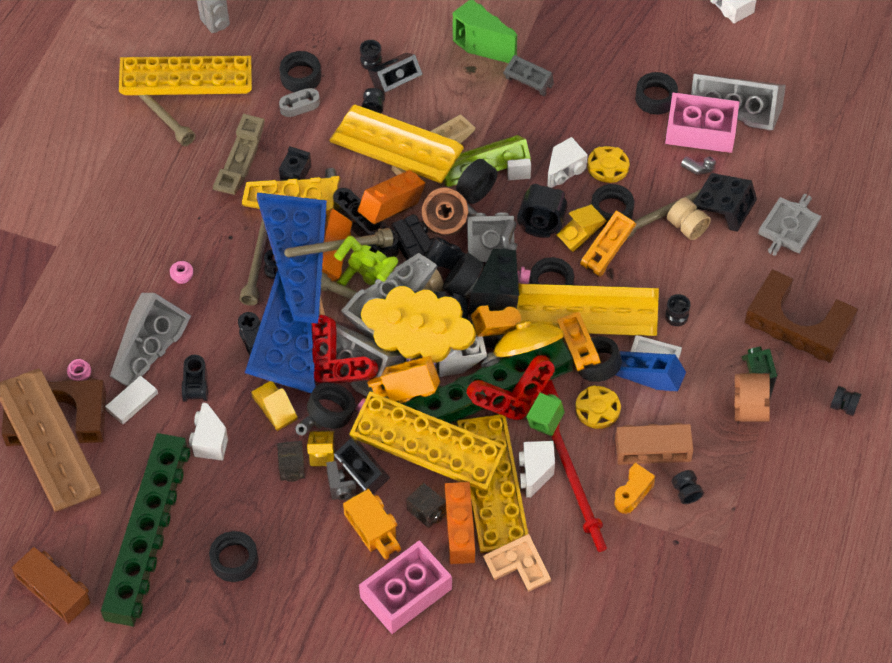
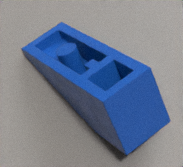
[616,351,686,391]

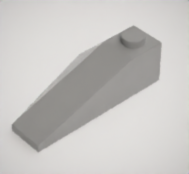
[691,74,786,130]
[341,253,437,340]
[110,293,191,387]
[320,322,405,397]

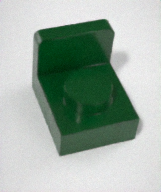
[742,346,777,378]

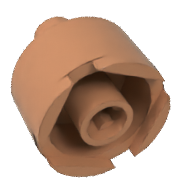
[422,188,468,236]
[735,373,770,422]

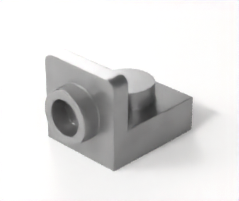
[326,461,356,500]

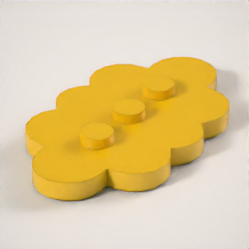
[361,286,476,363]

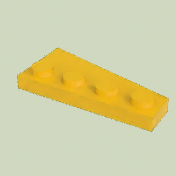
[242,176,340,211]

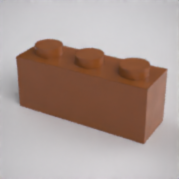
[11,547,91,624]

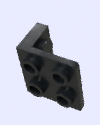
[693,173,757,232]

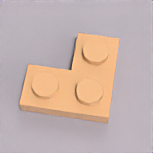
[483,534,551,592]

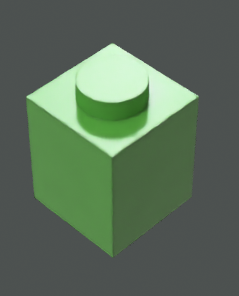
[527,393,565,436]

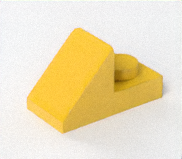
[556,205,607,252]
[251,381,298,431]
[307,431,334,466]

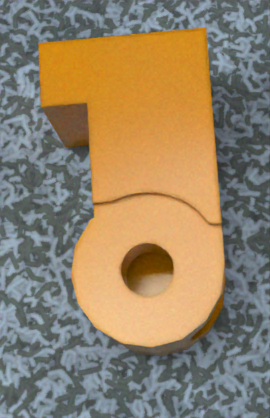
[471,305,521,337]
[614,463,655,514]

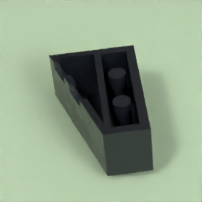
[468,249,519,314]

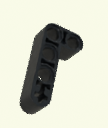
[333,188,399,257]

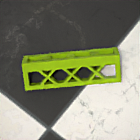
[444,135,531,187]

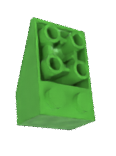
[453,0,517,63]

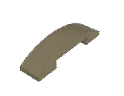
[213,114,265,195]

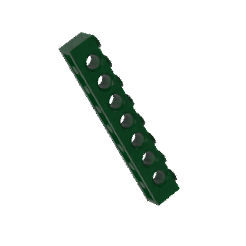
[403,339,573,424]
[101,433,190,627]

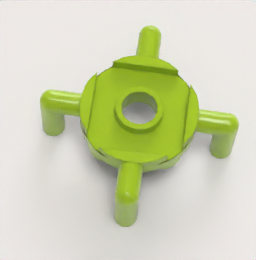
[334,236,398,286]

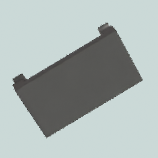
[503,55,554,97]

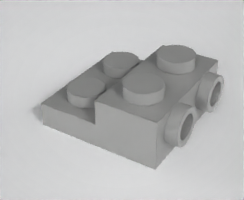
[467,213,514,263]

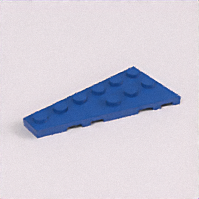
[256,192,327,324]
[245,271,316,393]

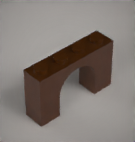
[745,269,858,363]
[1,378,106,446]

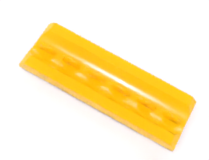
[119,56,252,95]
[329,105,464,183]
[515,284,659,336]
[350,392,506,491]
[457,415,528,553]

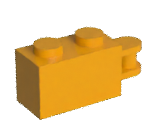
[367,356,440,403]
[343,489,401,560]

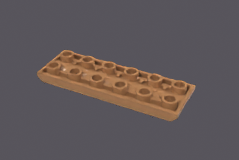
[0,368,101,513]

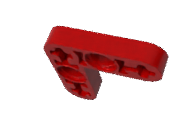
[312,315,378,384]
[467,355,554,420]

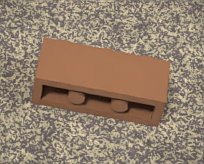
[615,423,693,465]

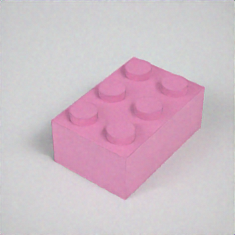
[665,93,739,153]
[359,540,452,634]

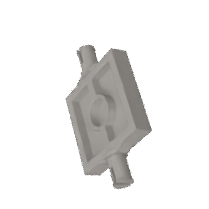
[758,194,821,256]

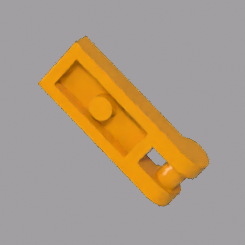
[580,210,636,277]
[557,312,600,371]

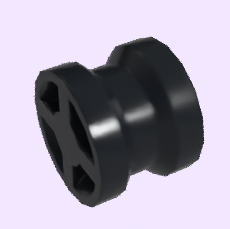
[361,88,385,114]

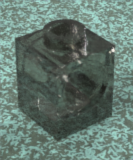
[277,441,305,482]
[406,482,446,528]

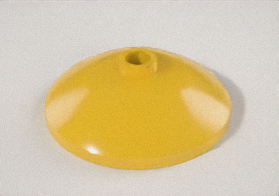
[493,320,564,357]

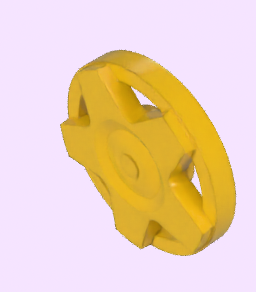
[587,146,630,183]
[575,385,621,429]

